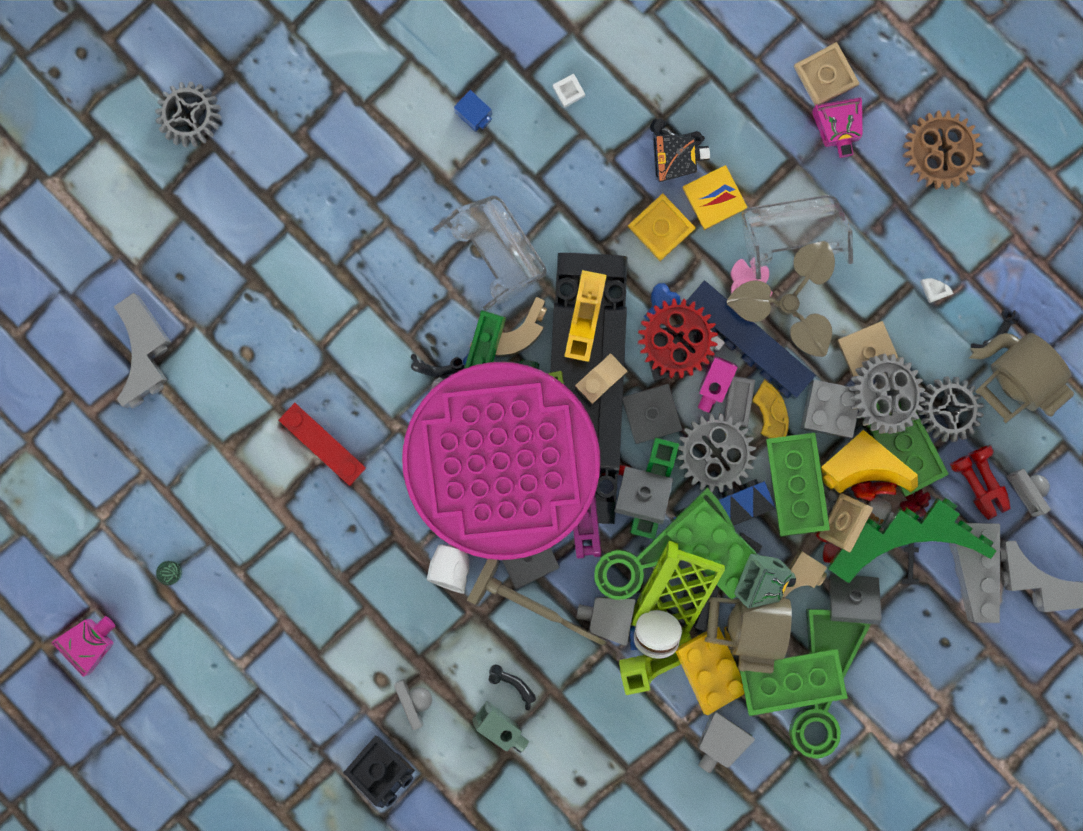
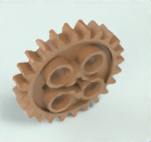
[902,110,983,190]

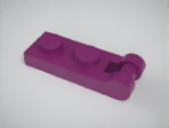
[573,495,602,559]

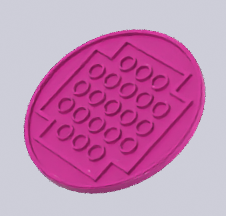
[402,362,601,560]

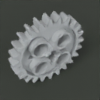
[849,354,925,434]
[676,414,756,493]

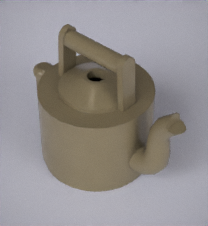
[969,333,1074,423]
[705,597,792,674]

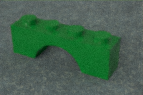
[629,438,679,540]

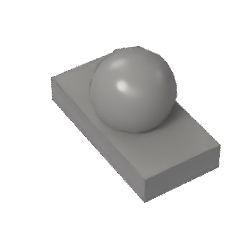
[1007,468,1051,517]
[394,679,432,730]

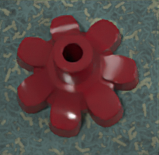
[900,489,931,517]

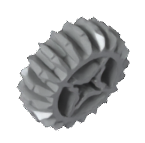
[155,82,222,148]
[917,376,984,442]

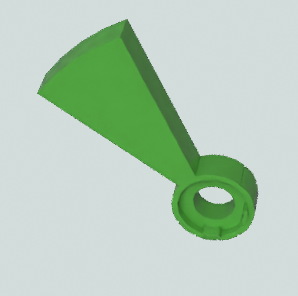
[594,488,735,600]
[789,609,871,759]

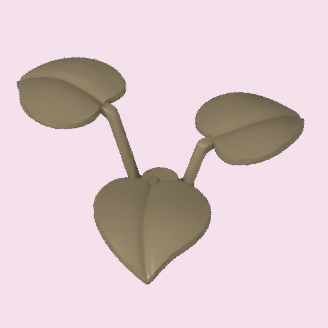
[726,241,835,357]

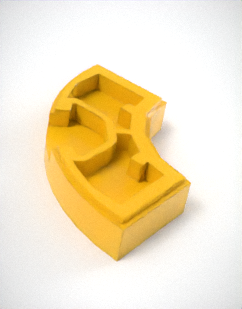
[752,379,789,439]

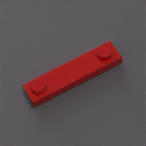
[278,402,367,486]

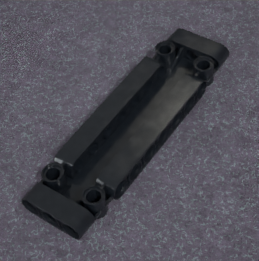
[550,253,628,524]

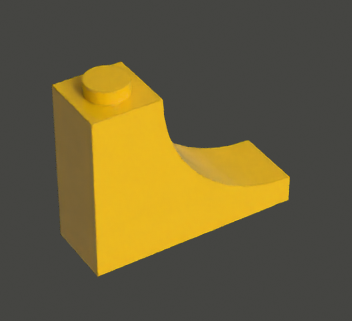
[821,430,918,493]

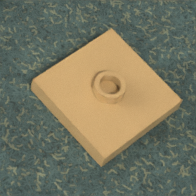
[793,42,860,106]
[837,321,898,384]
[819,493,873,552]

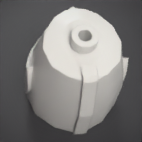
[426,544,469,594]

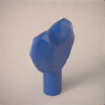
[644,283,681,321]

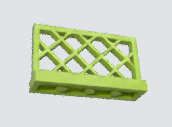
[631,541,725,633]

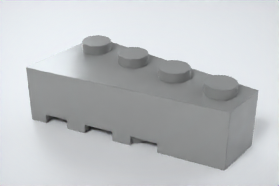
[949,523,1000,623]

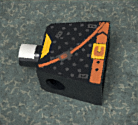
[653,133,710,182]

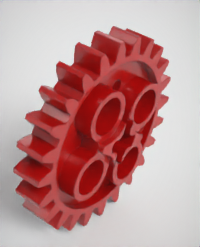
[638,298,718,379]

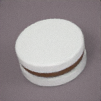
[634,610,682,658]

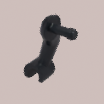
[650,118,705,146]
[971,309,1020,348]
[410,354,465,377]
[488,664,536,711]

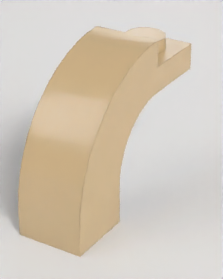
[470,297,547,357]

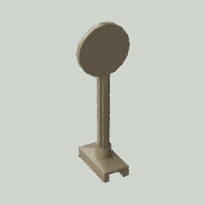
[467,559,607,646]

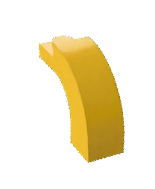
[565,270,607,362]

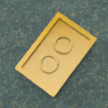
[676,627,745,716]

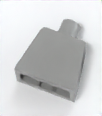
[576,597,636,646]
[697,711,755,773]

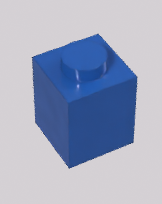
[454,90,492,132]

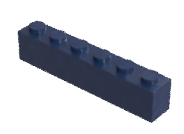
[686,280,816,399]

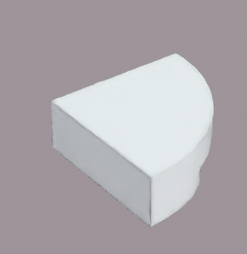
[920,278,953,303]

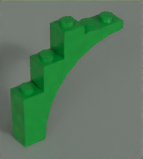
[828,498,996,583]

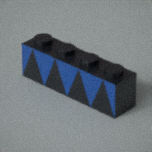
[672,479,776,526]

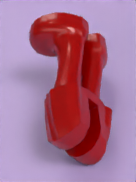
[950,445,1011,520]

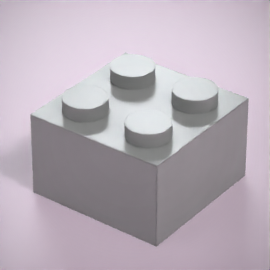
[800,380,858,439]

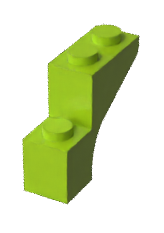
[619,632,691,695]

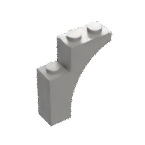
[114,293,171,409]
[1000,540,1083,612]

